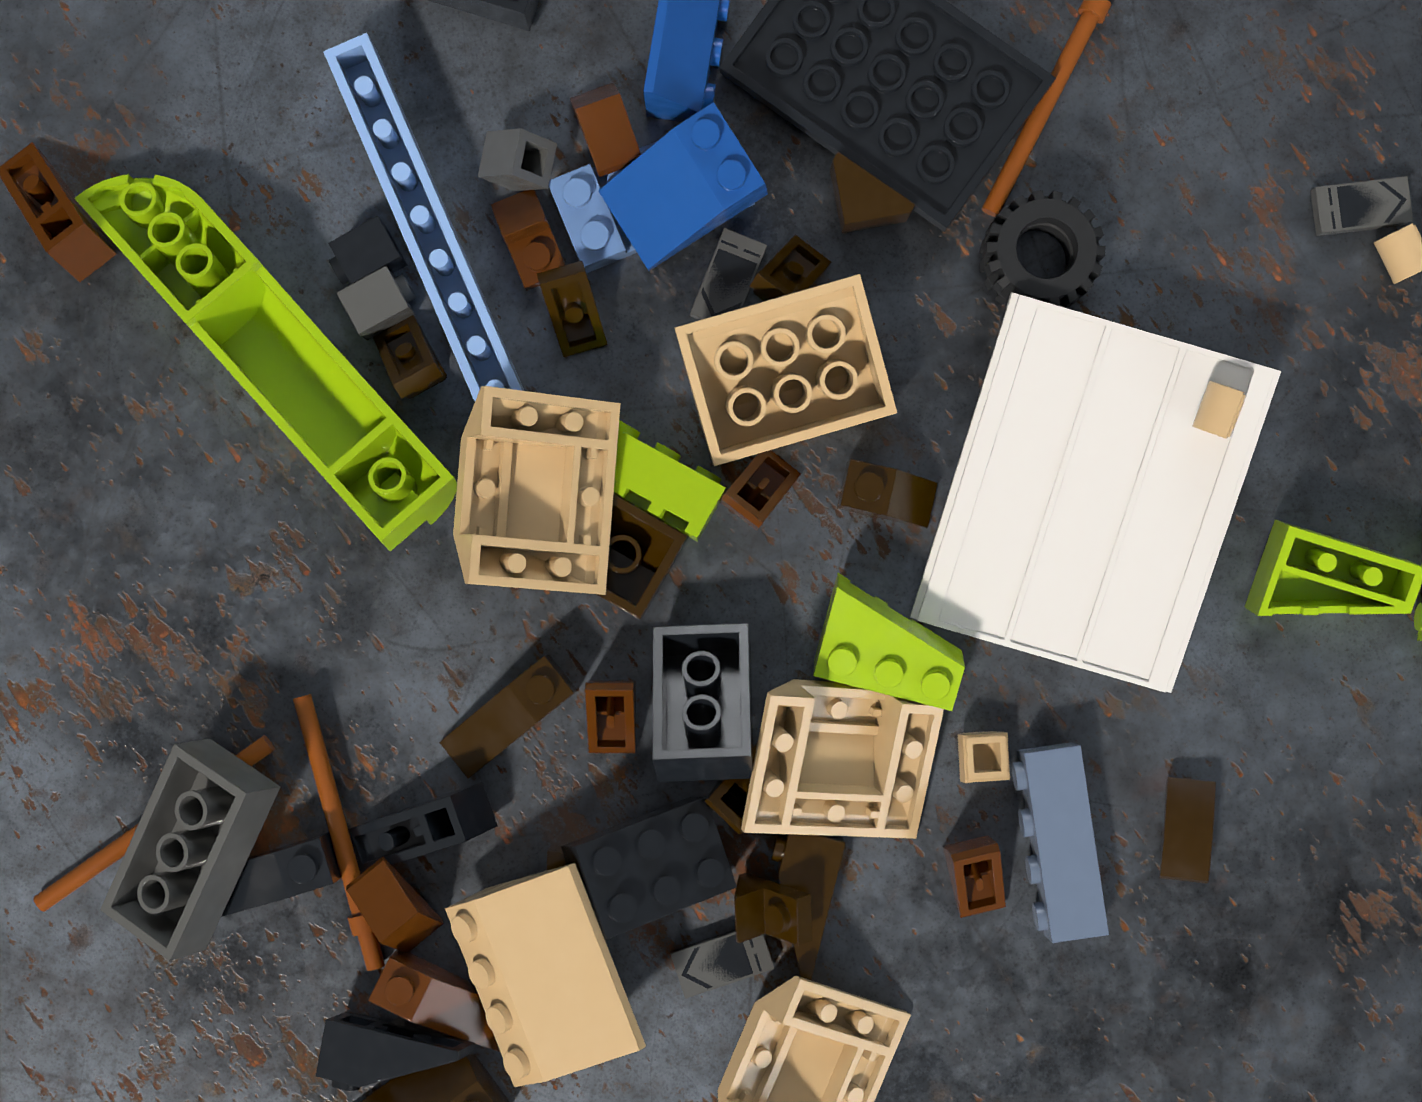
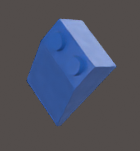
[598,102,768,271]

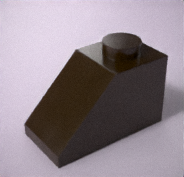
[837,459,938,528]

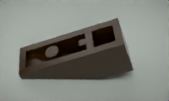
[439,655,578,779]
[771,834,846,980]

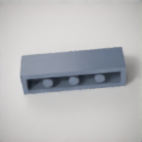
[1011,742,1109,943]

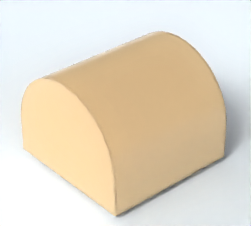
[1374,223,1422,284]
[1192,381,1247,439]
[958,731,1010,783]

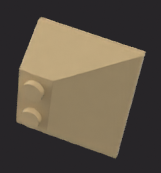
[453,386,621,595]
[741,679,944,839]
[718,976,911,1102]

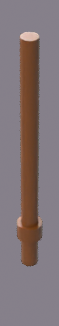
[981,0,1112,217]
[293,694,385,971]
[33,735,275,912]

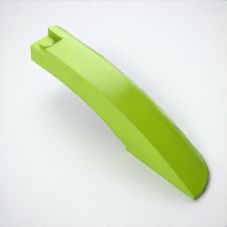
[74,174,457,552]

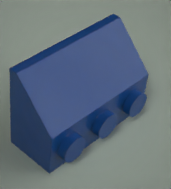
[643,0,730,122]

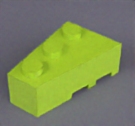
[613,420,726,542]
[1244,519,1422,616]
[813,573,965,711]

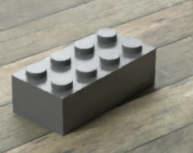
[100,739,281,961]

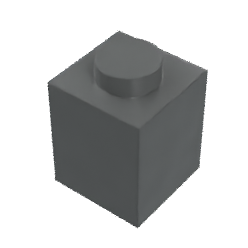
[478,128,557,191]
[337,266,416,341]

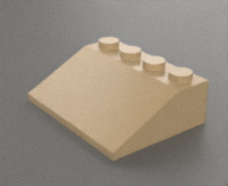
[674,274,897,466]
[445,863,646,1087]

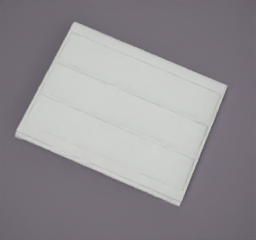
[910,292,1281,693]

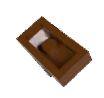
[491,190,565,291]

